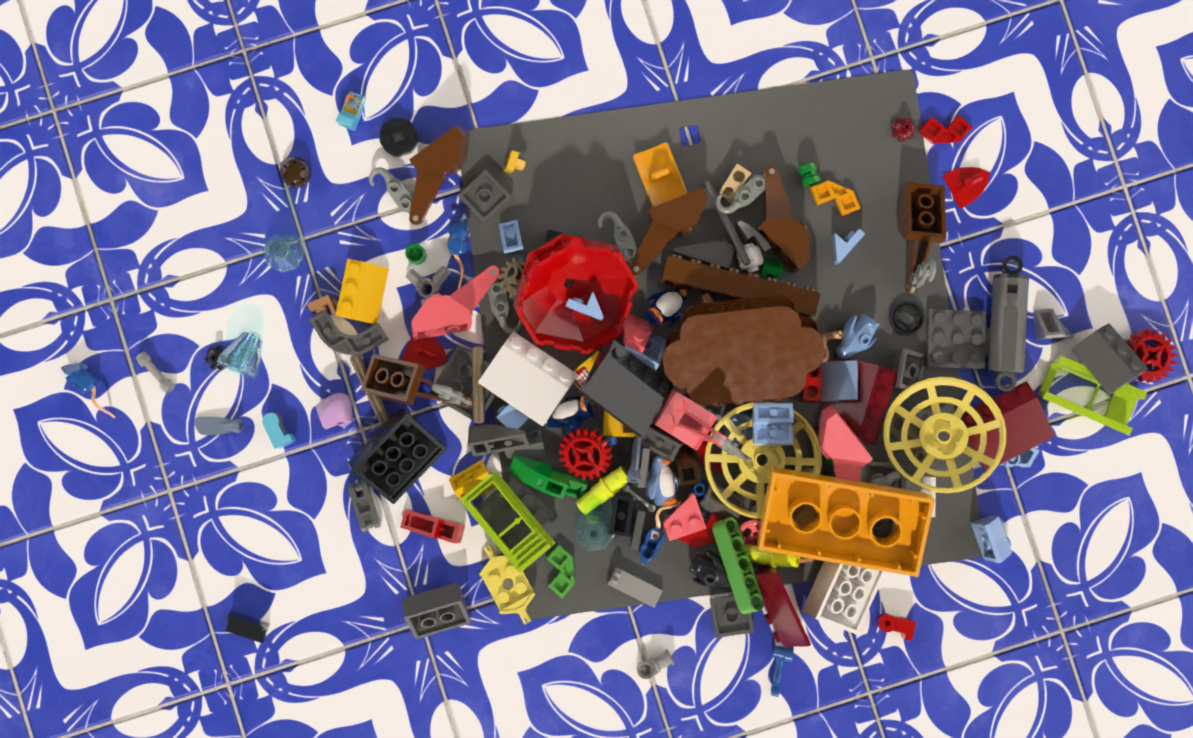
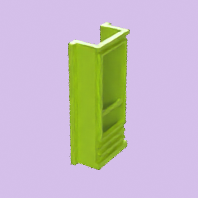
[1038,355,1147,435]
[460,471,555,573]

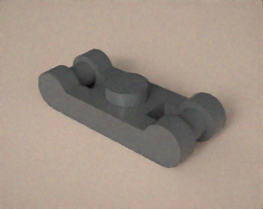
[347,480,381,533]

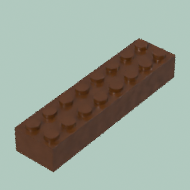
[660,254,821,318]

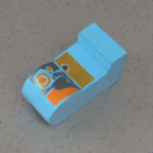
[335,91,366,131]
[262,413,296,449]

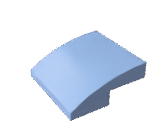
[820,360,858,402]
[752,403,794,446]

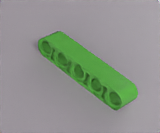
[712,517,764,614]

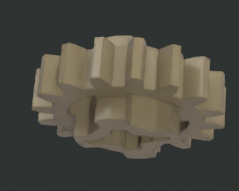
[498,257,525,298]

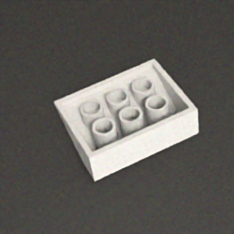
[478,331,578,426]
[802,561,886,635]

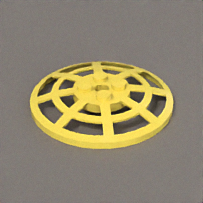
[883,377,1006,493]
[704,401,822,519]

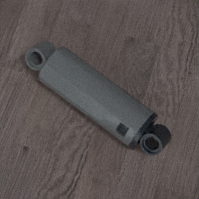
[988,255,1029,392]

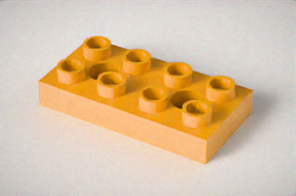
[757,466,935,577]

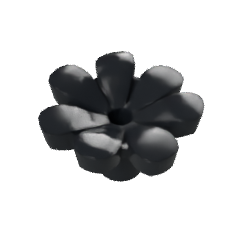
[205,345,231,371]

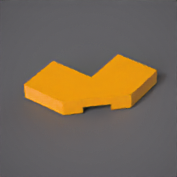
[810,180,860,216]

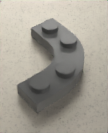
[309,310,389,355]

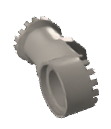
[636,649,675,679]

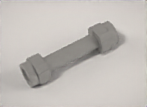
[136,351,175,394]

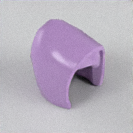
[316,393,353,430]

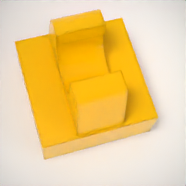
[503,150,526,173]

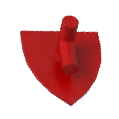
[942,167,990,209]
[401,336,448,369]

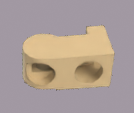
[718,164,751,203]

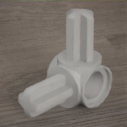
[406,266,451,299]

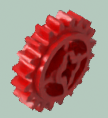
[1125,329,1177,383]
[558,427,613,480]

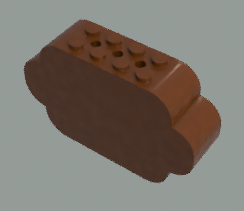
[663,295,824,407]

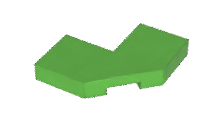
[546,544,575,598]

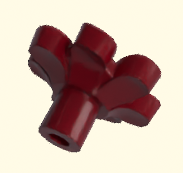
[891,117,916,142]

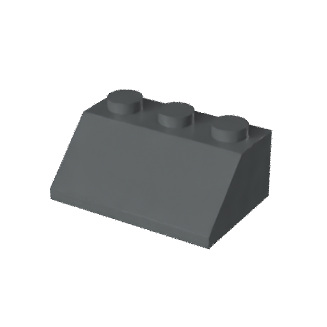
[1071,323,1148,395]
[402,582,471,639]

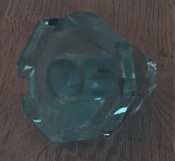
[262,232,305,273]
[216,330,263,380]
[574,511,614,551]

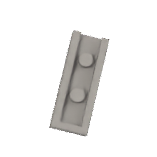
[607,566,663,608]

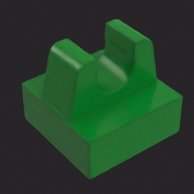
[762,258,783,279]

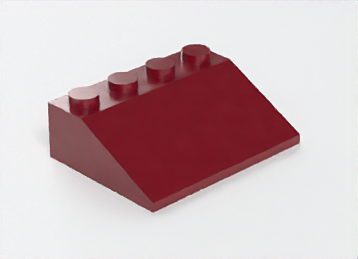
[816,356,897,446]
[961,381,1055,472]
[753,565,811,647]

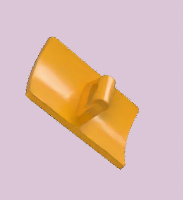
[633,142,688,207]

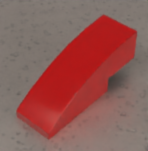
[400,509,465,544]

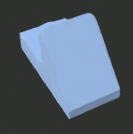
[498,220,524,254]
[831,229,865,265]
[565,292,603,321]

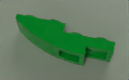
[509,454,588,499]

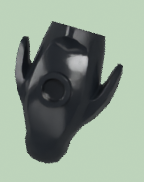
[689,551,731,588]

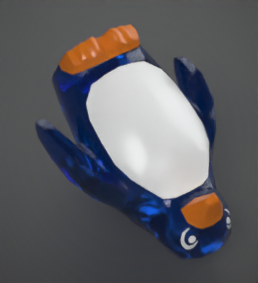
[645,287,688,328]
[545,396,594,429]

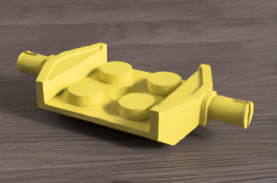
[479,544,536,625]

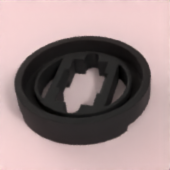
[889,301,925,335]

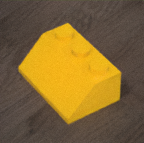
[335,259,389,324]

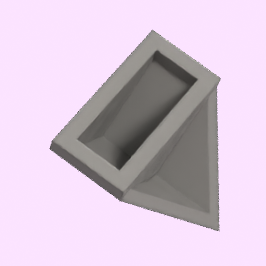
[1033,309,1073,340]

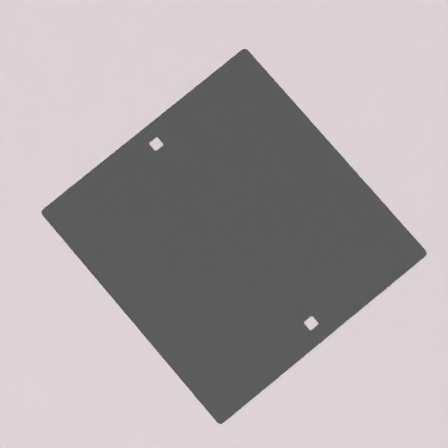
[461,70,982,620]

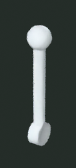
[622,484,655,512]

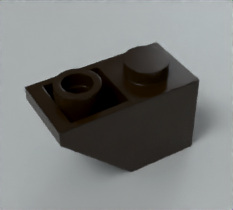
[675,445,700,486]

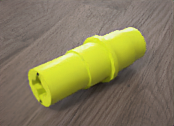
[576,466,628,515]
[745,544,800,568]

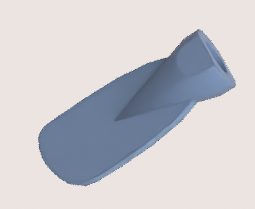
[195,417,243,435]
[626,435,641,483]

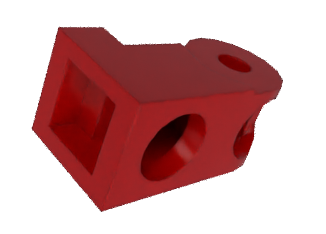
[800,367,821,403]
[876,613,916,641]

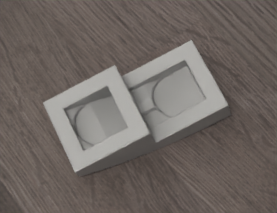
[736,221,771,254]

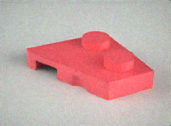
[622,313,655,353]
[663,492,706,541]

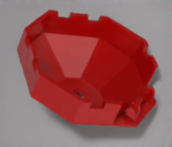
[513,233,638,354]

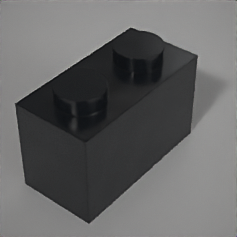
[609,495,637,537]

